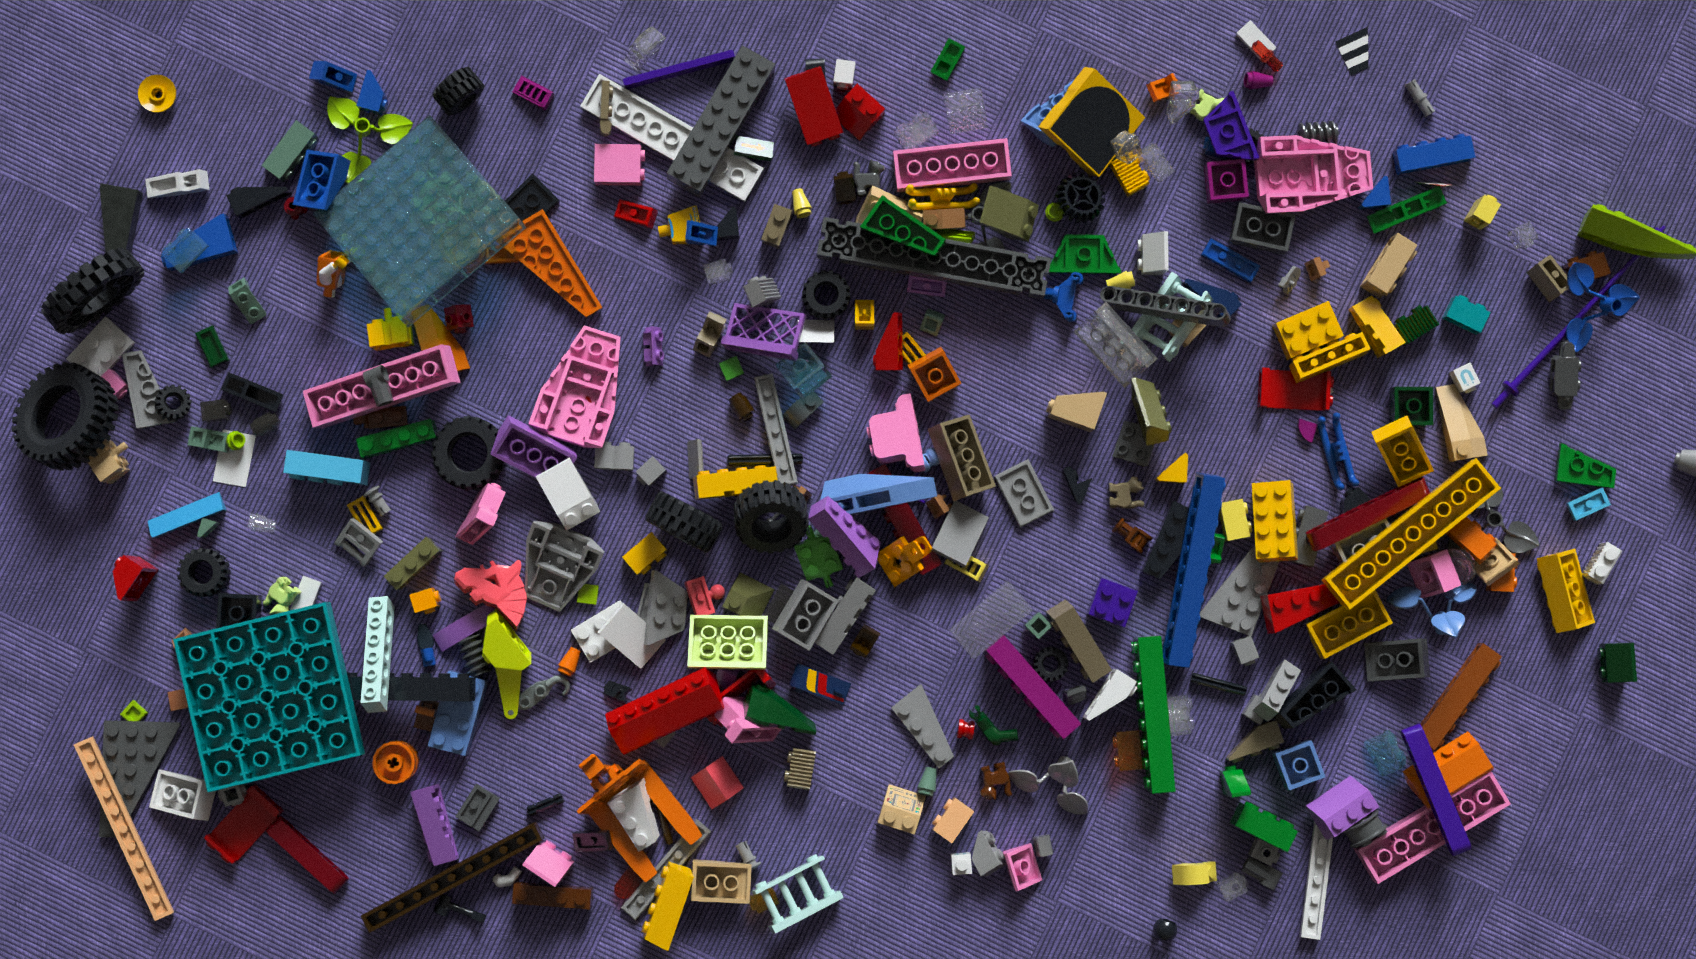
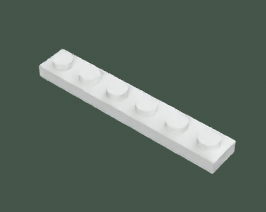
[1300,822,1333,940]

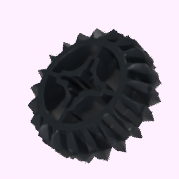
[1054,172,1106,223]

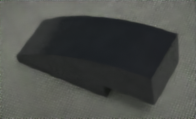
[220,372,283,412]

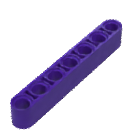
[1400,723,1472,857]

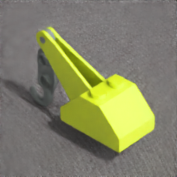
[482,609,570,719]

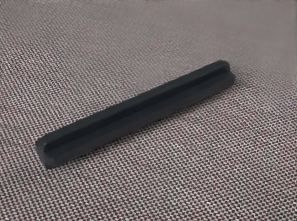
[727,453,803,466]

